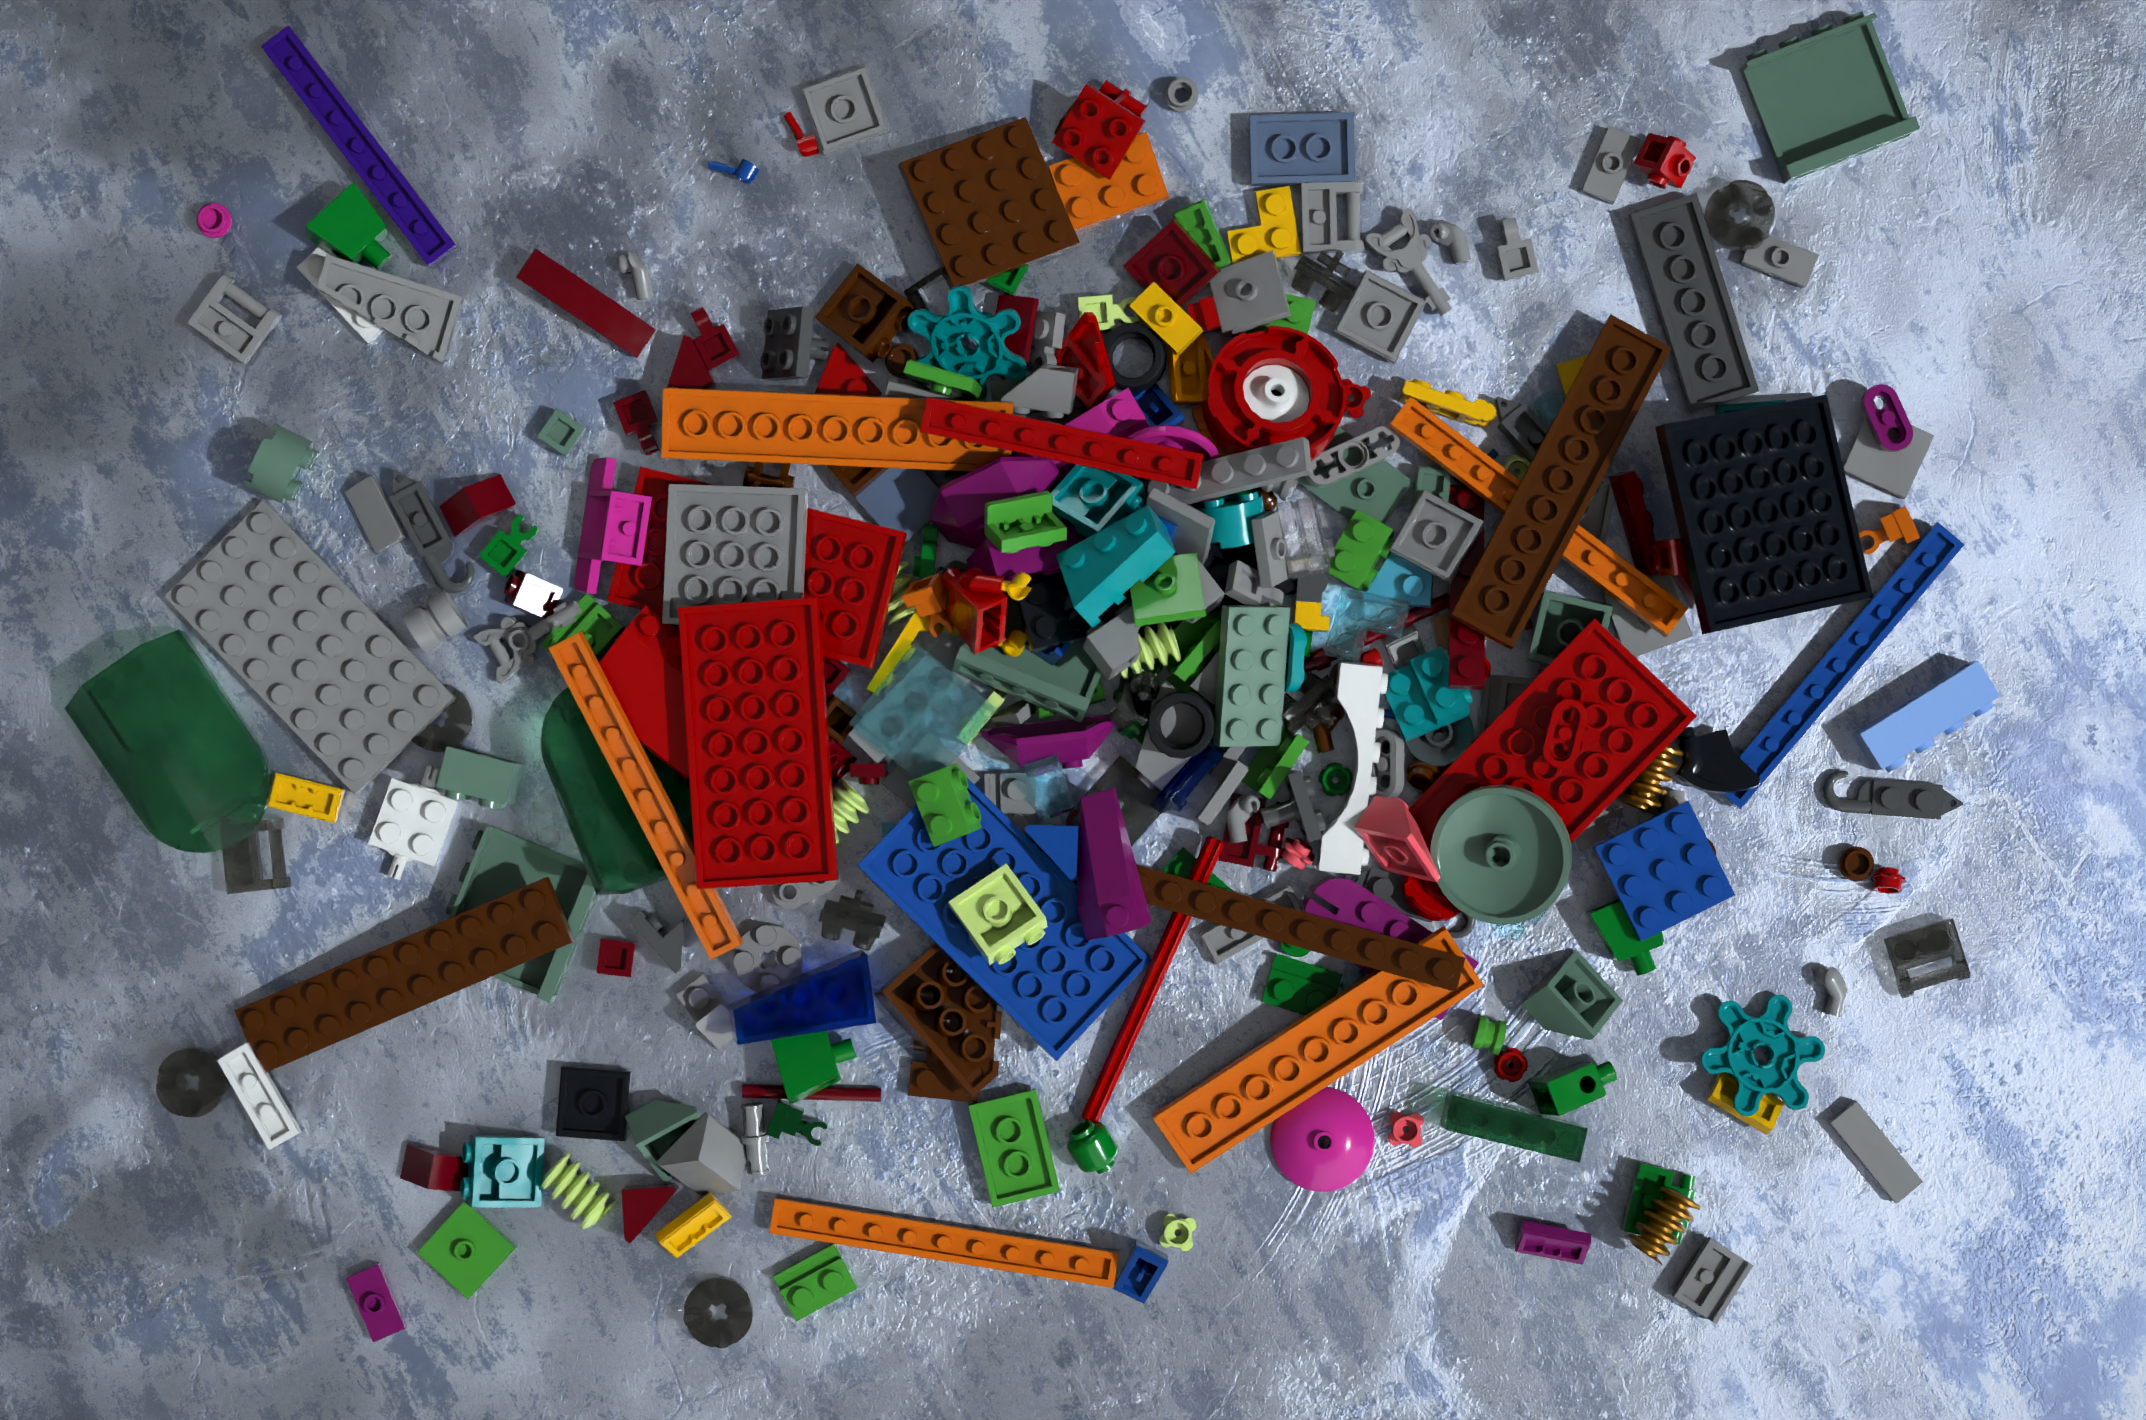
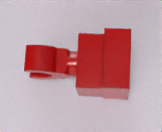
[1186,296,1222,335]

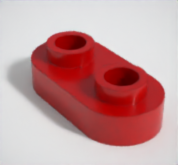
[1543,698,1587,768]

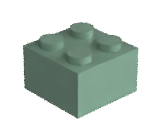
[1528,589,1613,664]
[436,746,526,810]

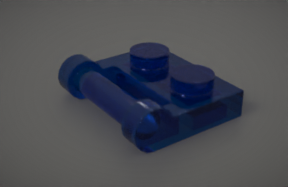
[1150,746,1223,814]

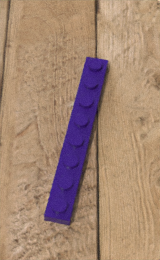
[261,26,458,267]

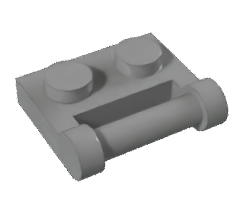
[1300,181,1365,254]
[187,274,282,364]

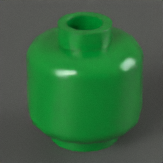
[1067,1120,1118,1174]

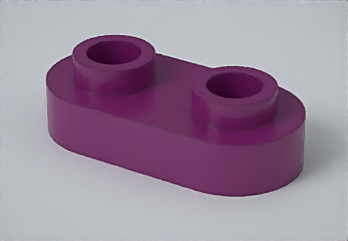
[1861,384,1913,452]

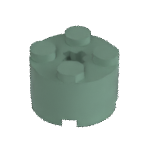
[244,423,319,504]

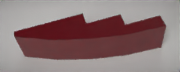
[516,249,656,358]

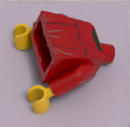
[941,568,1032,657]

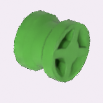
[1470,1015,1507,1055]

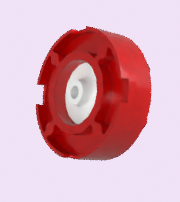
[1202,326,1347,461]

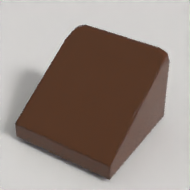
[826,694,862,744]

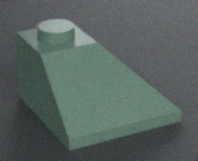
[1521,950,1623,1040]
[625,1099,702,1183]

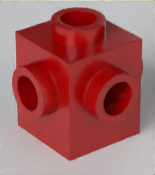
[1633,133,1696,189]

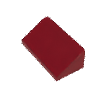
[995,295,1039,366]

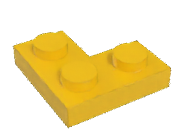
[1227,186,1301,264]

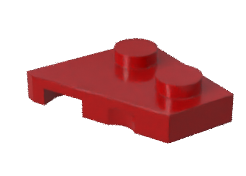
[1054,312,1116,409]
[815,343,882,396]

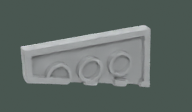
[316,254,462,363]

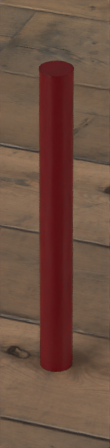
[742,1084,882,1102]

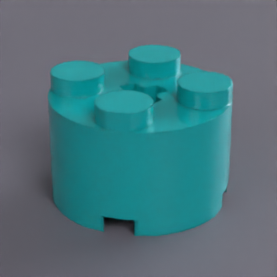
[1193,489,1265,549]

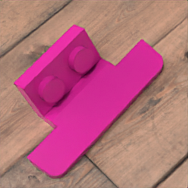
[574,457,652,594]

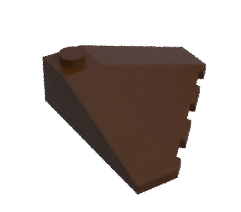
[873,943,1002,1098]

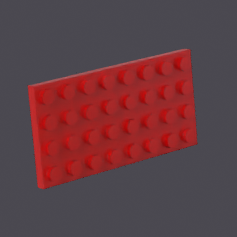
[607,466,907,668]
[678,597,838,889]
[1408,618,1697,848]

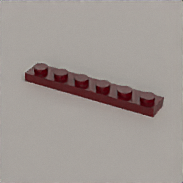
[1448,485,1485,690]

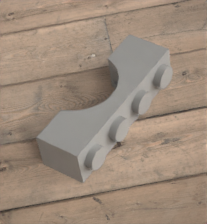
[1083,561,1225,681]

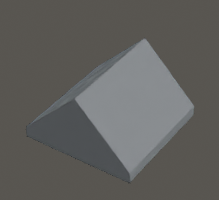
[657,1112,747,1196]

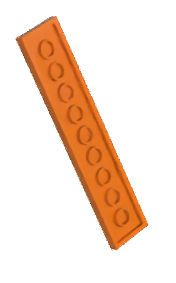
[661,387,1014,471]
[1152,925,1484,1174]

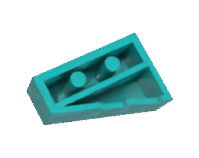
[1056,505,1175,628]

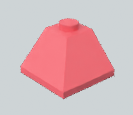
[1354,795,1440,882]

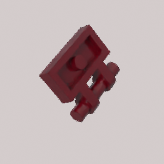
[1218,792,1290,872]

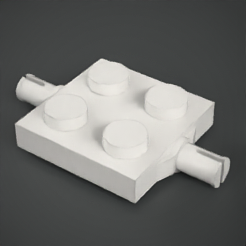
[368,764,459,880]

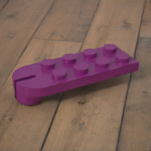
[1302,876,1479,1021]

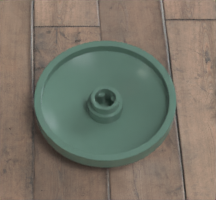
[1430,784,1572,925]

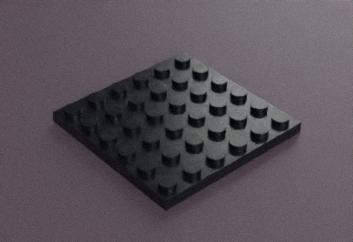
[1655,395,1873,635]

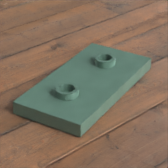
[1298,426,1415,524]

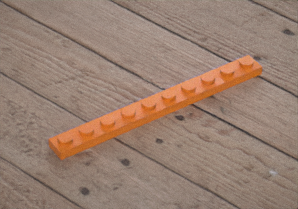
[1388,397,1688,637]
[548,631,744,960]
[769,1197,1119,1288]

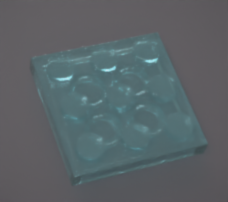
[849,642,997,778]

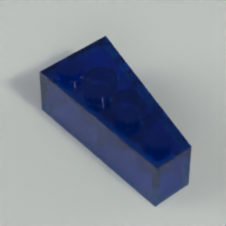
[728,949,876,1045]

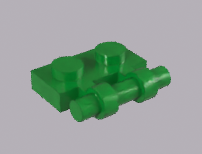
[1622,1162,1696,1244]

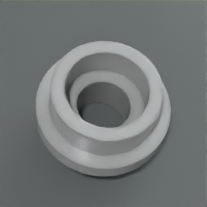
[1164,77,1199,112]

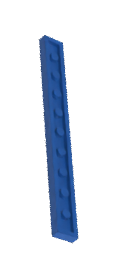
[1720,522,1964,809]

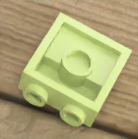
[948,863,1048,965]

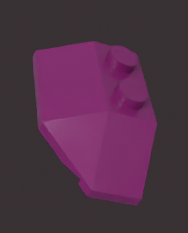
[929,456,1065,549]
[980,713,1120,773]

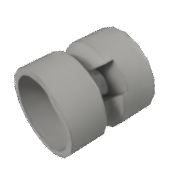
[402,589,468,653]

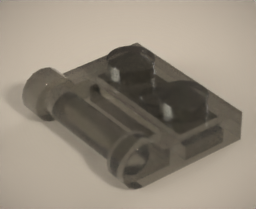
[219,818,291,894]
[1884,918,1970,998]

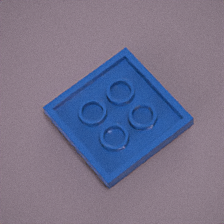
[1593,801,1735,942]

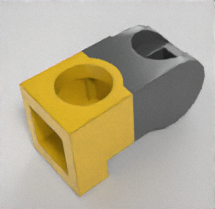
[1293,566,1330,632]

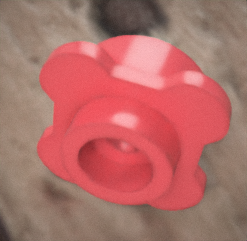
[1281,838,1315,869]
[1388,1111,1424,1147]

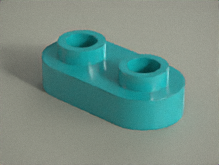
[1284,623,1307,692]

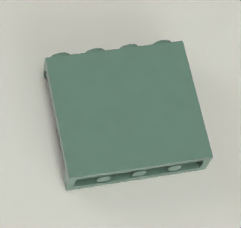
[1739,12,1921,184]
[952,577,1102,723]
[446,826,607,1003]

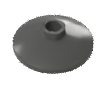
[1405,716,1474,766]

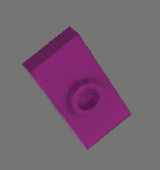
[1515,1221,1591,1264]
[346,1263,407,1342]

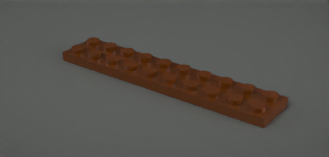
[1449,314,1672,650]
[234,877,575,1072]

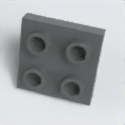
[760,306,829,381]
[1260,771,1326,842]

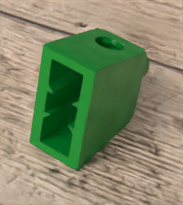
[305,182,392,270]
[1586,900,1664,976]
[770,1028,857,1104]
[1528,1061,1617,1116]

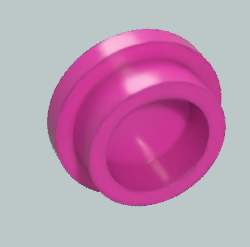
[197,203,232,238]

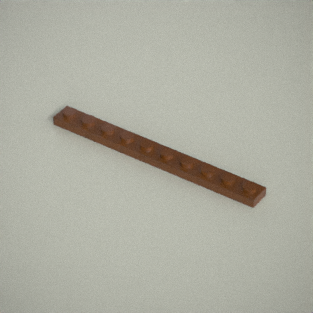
[1136,864,1465,992]

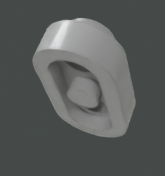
[1371,729,1404,798]
[773,871,839,910]

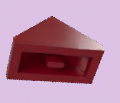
[667,335,716,389]
[439,474,517,537]
[400,1144,468,1191]
[621,1183,680,1244]

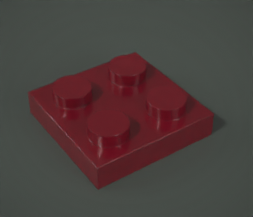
[1123,219,1221,307]

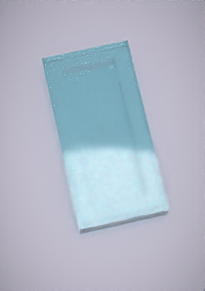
[1023,754,1075,820]

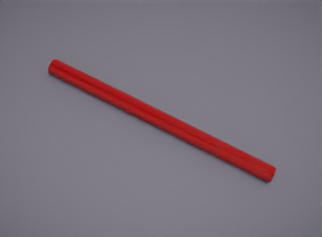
[1082,836,1224,1123]

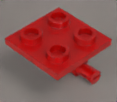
[1052,80,1147,180]

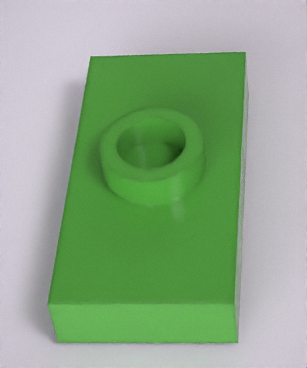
[1172,198,1232,268]

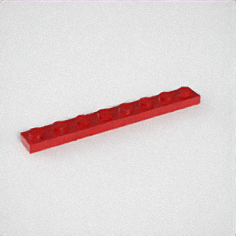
[920,397,1204,489]

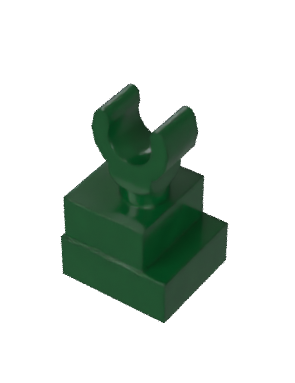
[766,1099,828,1146]

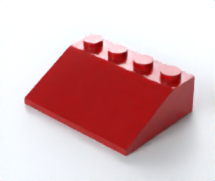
[599,605,689,779]

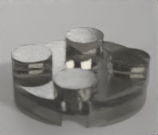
[1705,180,1776,251]
[411,684,474,753]
[156,1047,229,1118]
[683,1277,754,1348]

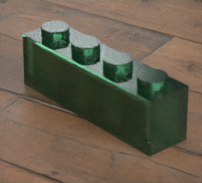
[1439,1092,1588,1163]

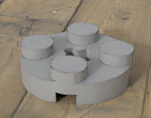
[733,925,804,995]

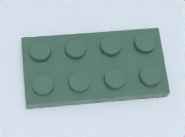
[1213,605,1290,747]

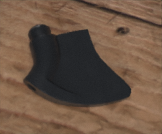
[1675,727,1760,794]

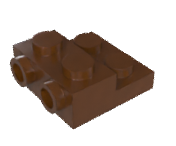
[815,263,916,363]

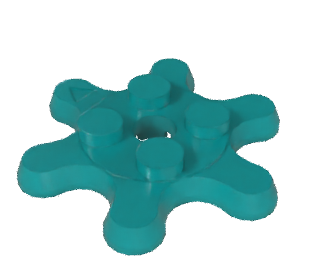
[907,285,1027,400]
[1701,995,1825,1116]

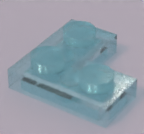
[1324,587,1410,663]

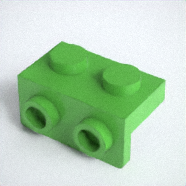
[984,491,1067,553]
[1322,509,1394,593]
[1156,613,1221,682]
[908,763,982,847]

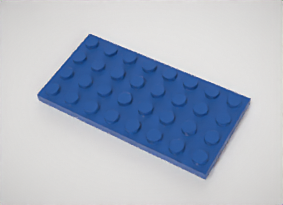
[856,778,1152,1061]

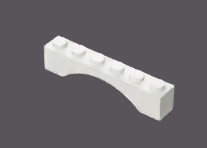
[1317,660,1388,875]

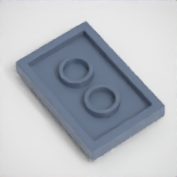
[1249,112,1355,186]

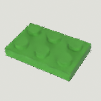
[968,1088,1060,1208]

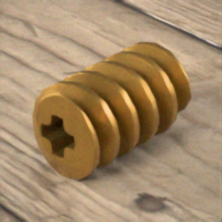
[1618,745,1684,815]
[1627,1187,1701,1265]

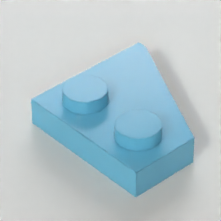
[1363,553,1434,608]

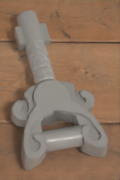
[1364,208,1452,316]
[474,601,582,683]

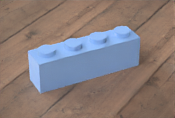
[1853,661,2000,772]

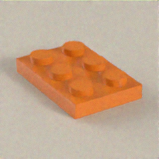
[1049,132,1169,231]

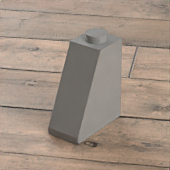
[1135,680,1202,791]

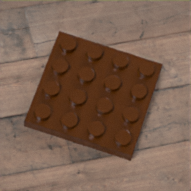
[898,117,1080,289]

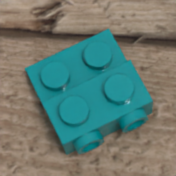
[1051,464,1147,538]
[1384,647,1473,742]
[460,1134,545,1208]

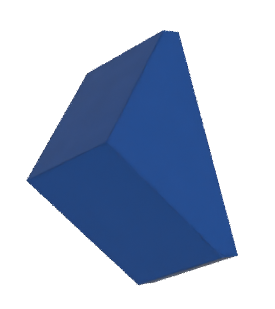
[1132,384,1185,427]
[1024,825,1080,882]
[1113,1239,1169,1304]

